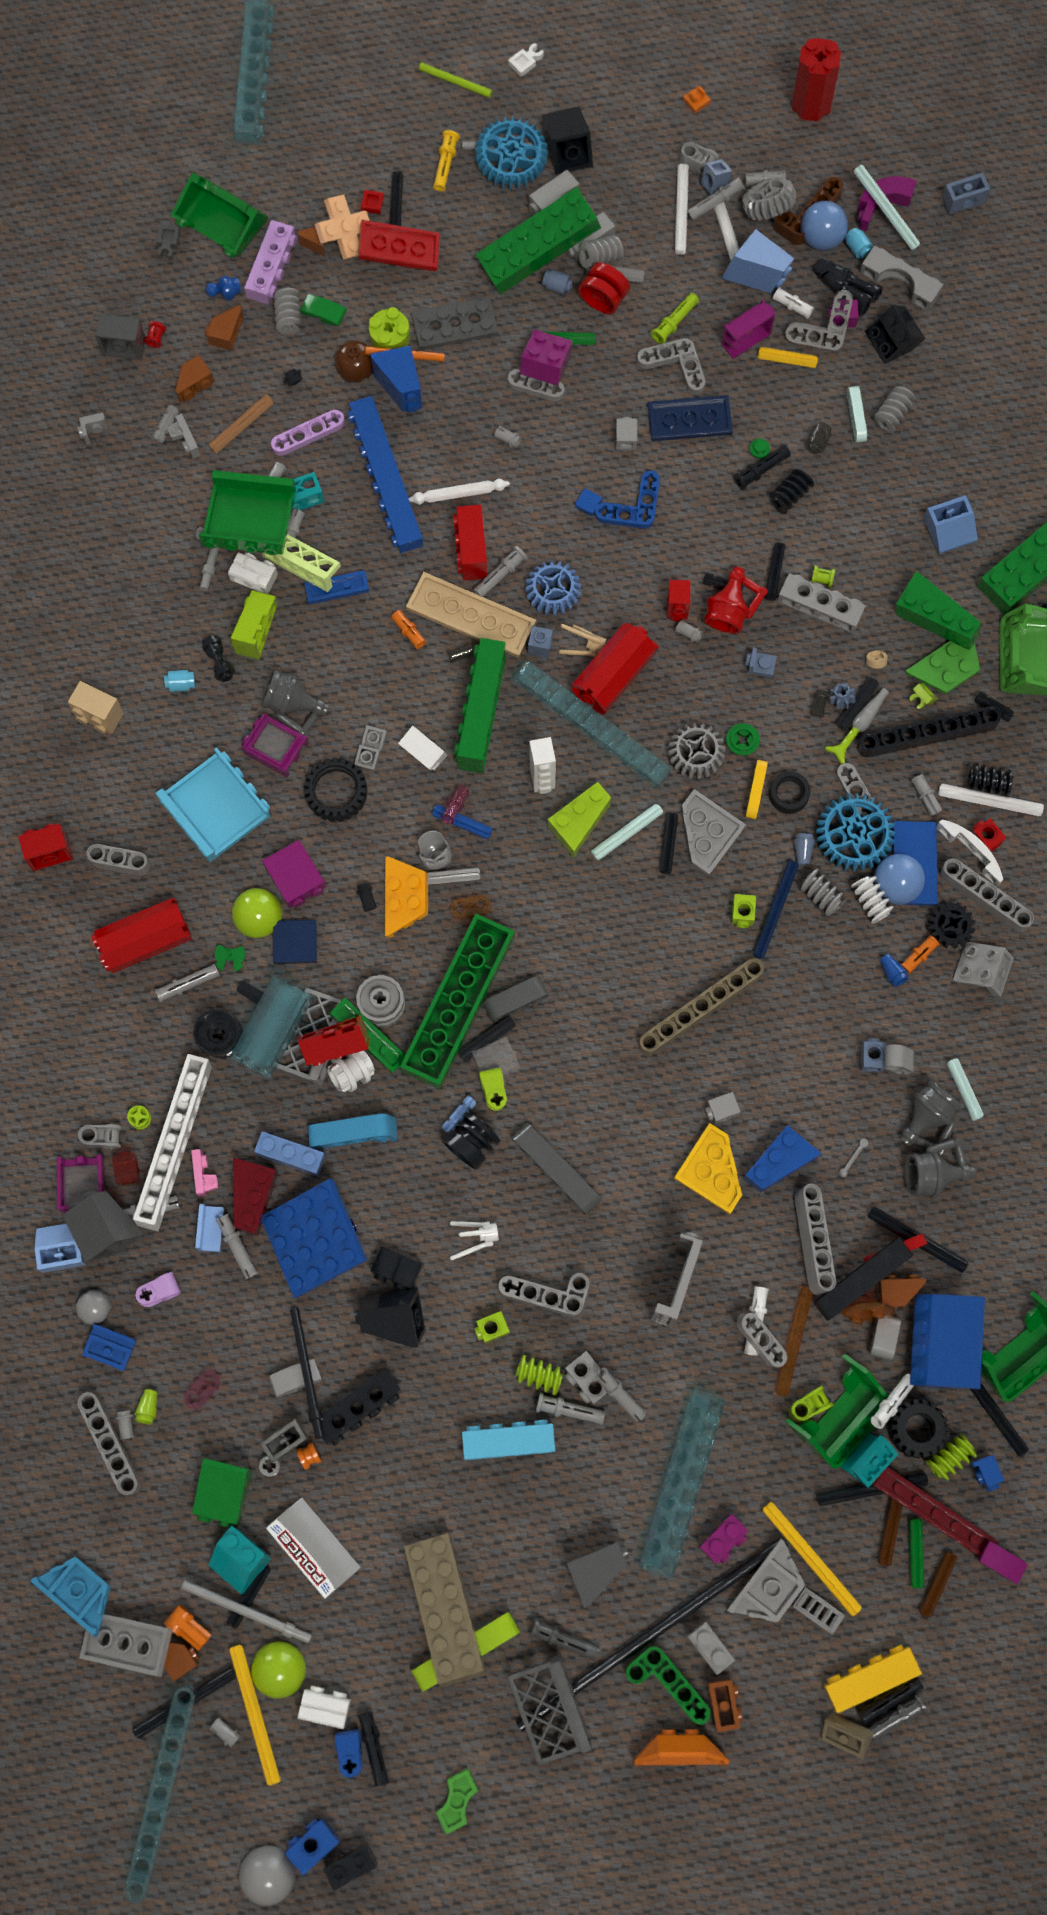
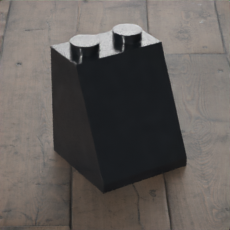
[541,106,593,175]
[355,1288,426,1348]

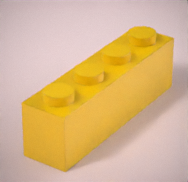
[823,1644,922,1713]

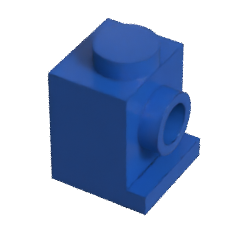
[969,1455,1005,1492]

